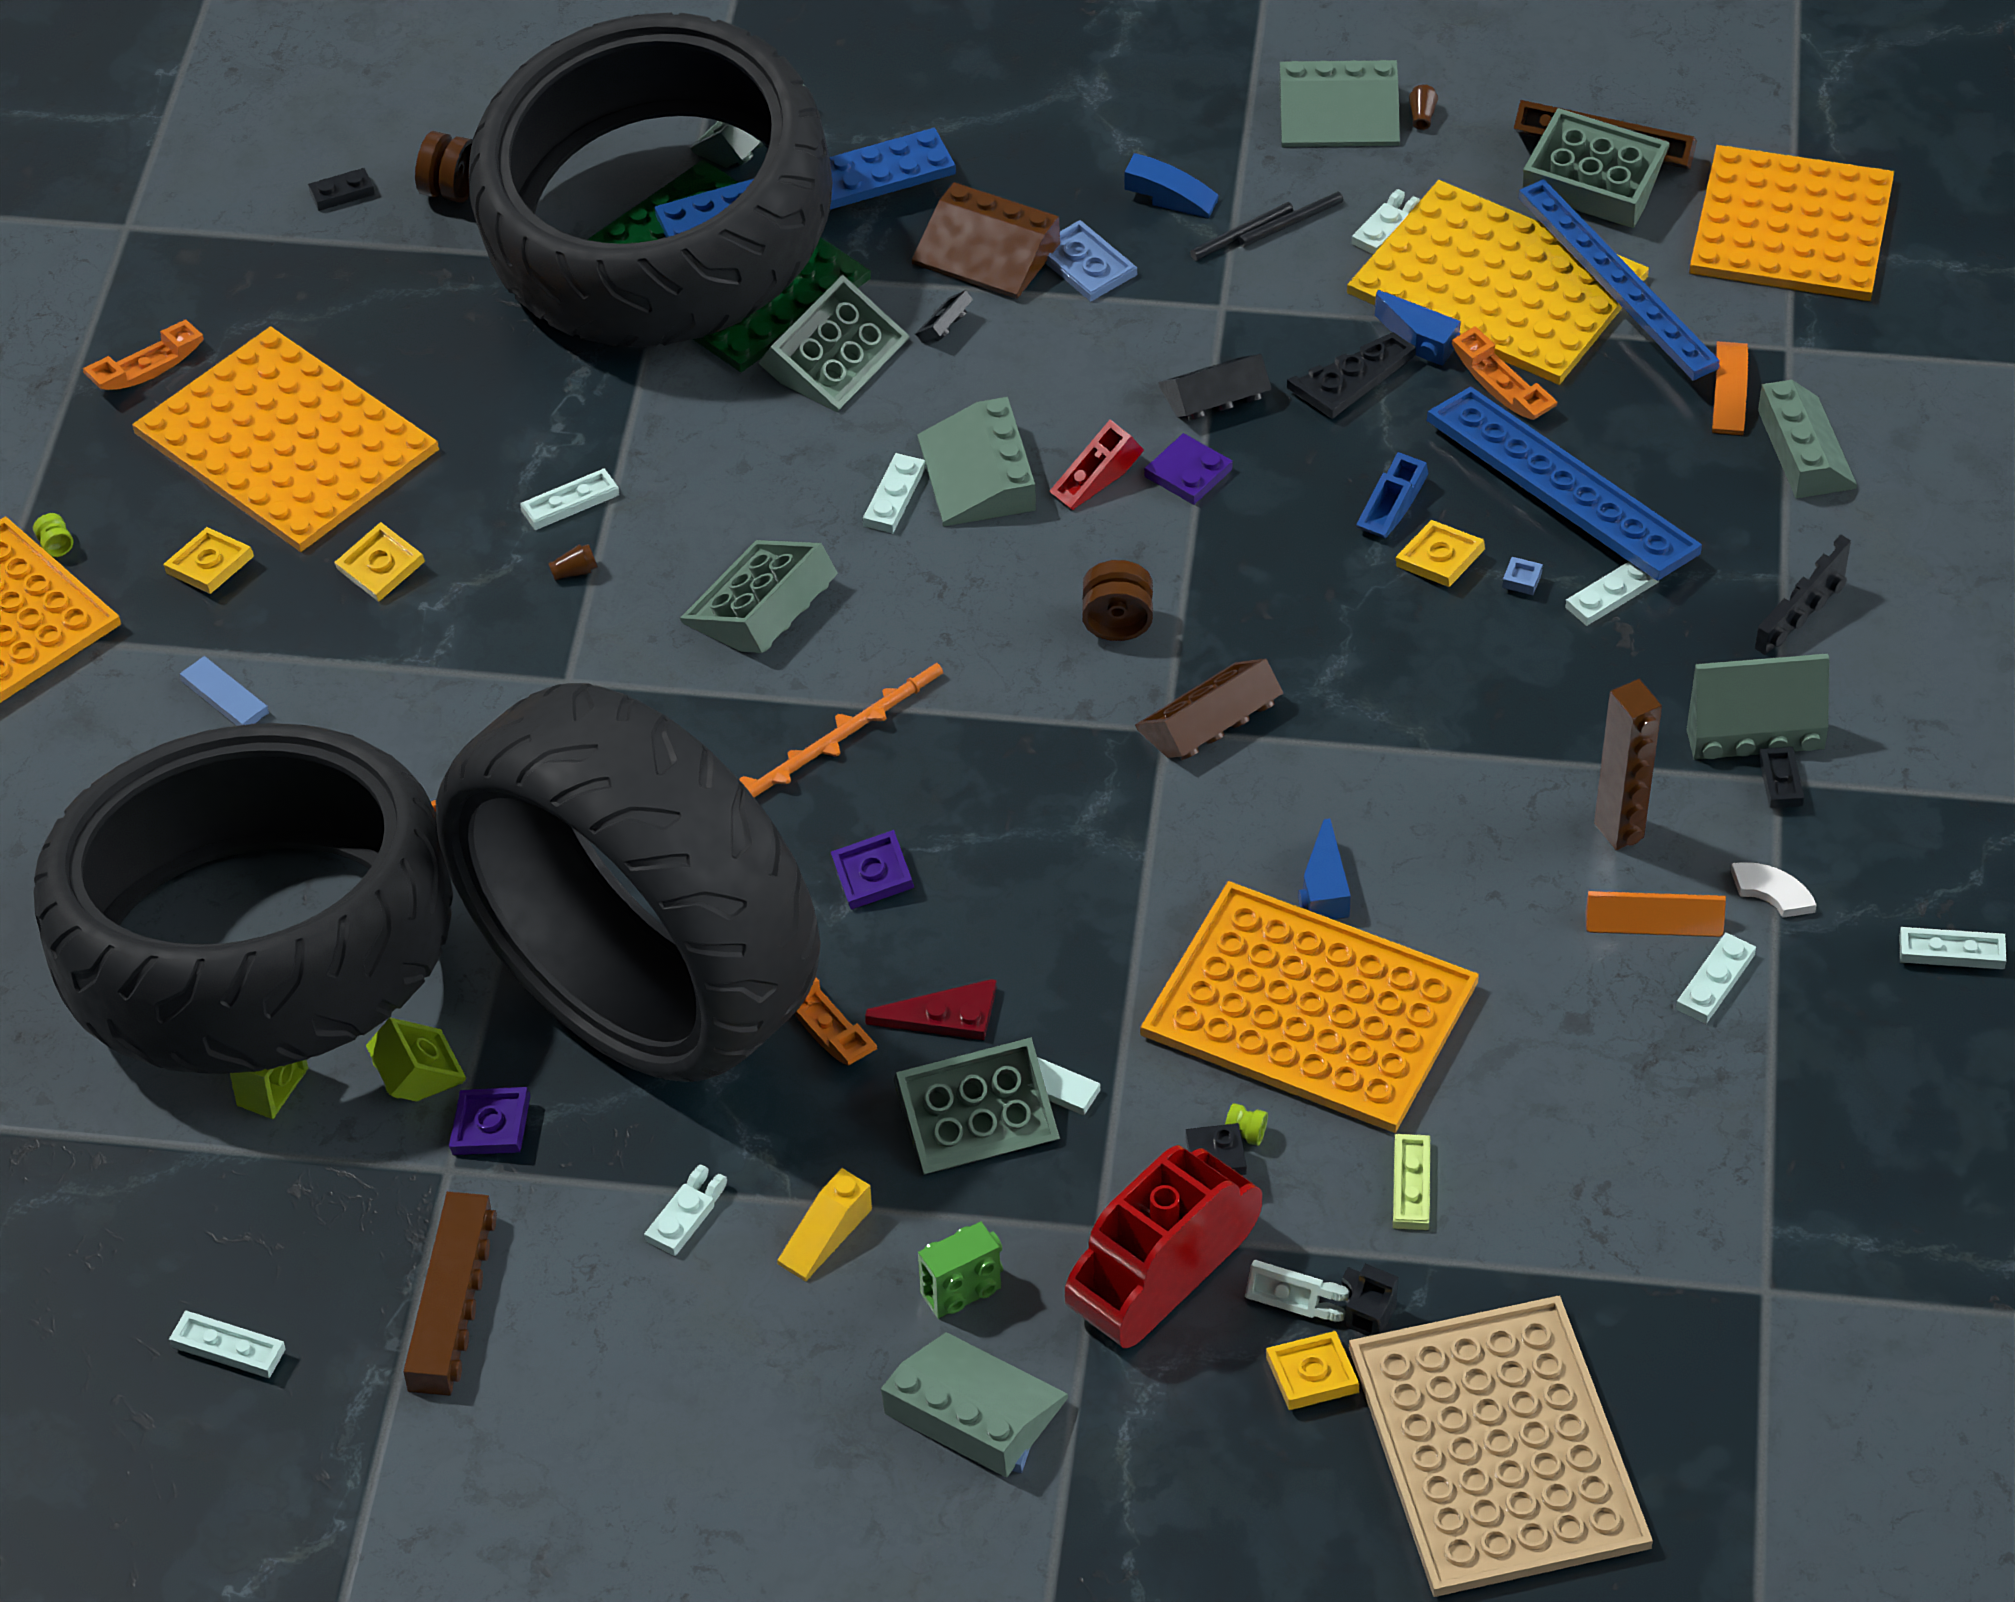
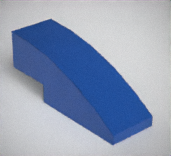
[1124,153,1218,218]
[1356,452,1429,539]

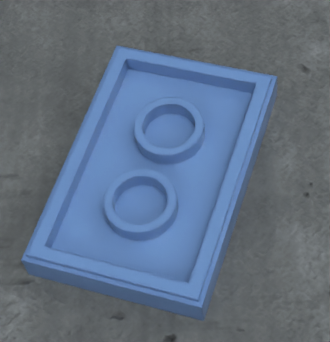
[1046,220,1137,302]

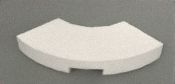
[1731,863,1817,918]

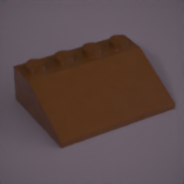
[912,182,1061,299]

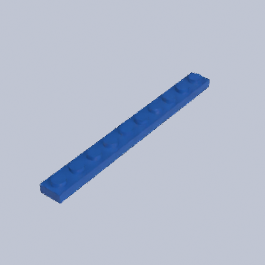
[1518,179,1720,380]

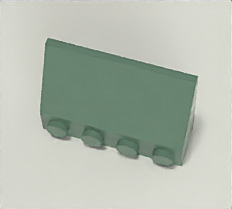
[1279,60,1400,147]
[1523,108,1669,228]
[759,275,910,412]
[917,397,1036,527]
[680,540,838,653]
[1687,654,1829,760]
[893,1037,1060,1175]
[881,1332,1068,1478]

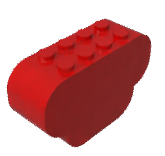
[1065,1145,1262,1348]

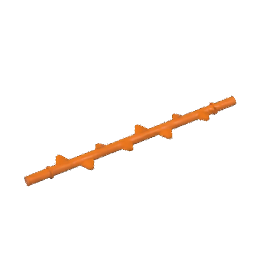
[739,663,943,798]

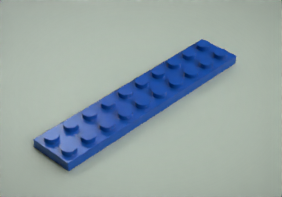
[655,128,956,237]
[1426,386,1702,581]

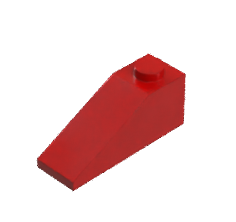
[1049,420,1144,510]

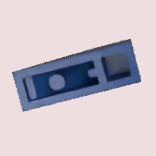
[1375,290,1461,366]
[1298,818,1351,919]

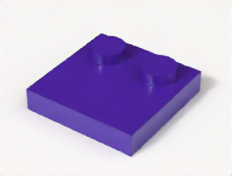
[1144,433,1233,505]
[831,830,915,910]
[449,1087,531,1155]

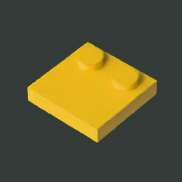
[1395,520,1485,587]
[334,522,425,602]
[163,527,254,594]
[1266,1331,1359,1410]

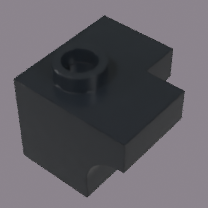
[1185,1123,1247,1176]
[1341,1263,1399,1336]

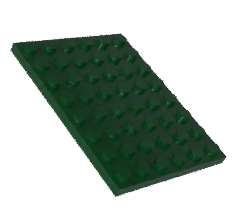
[587,159,871,373]

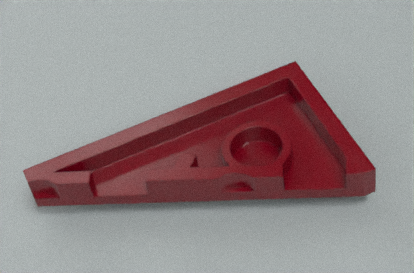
[865,979,997,1040]

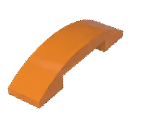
[83,319,204,390]
[1451,326,1558,420]
[1712,341,1748,435]
[794,977,877,1066]

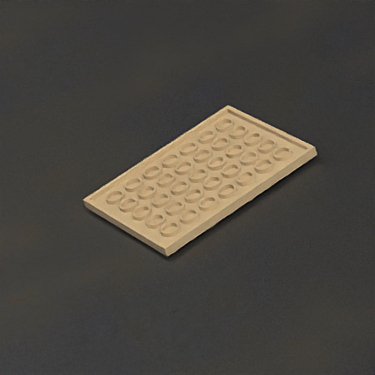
[1349,1295,1653,1597]

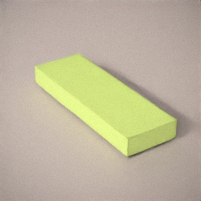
[1393,1134,1430,1230]

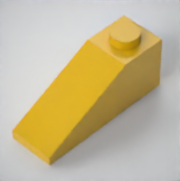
[777,1168,872,1282]

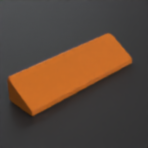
[1586,891,1726,937]

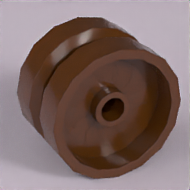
[415,131,473,203]
[1082,560,1153,641]

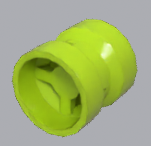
[33,513,74,557]
[1225,1103,1268,1146]

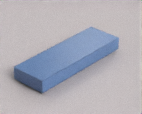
[179,656,269,726]

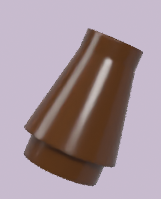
[1409,84,1438,130]
[548,544,598,581]

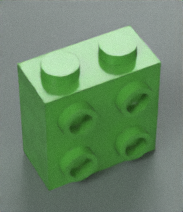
[918,1221,1003,1319]

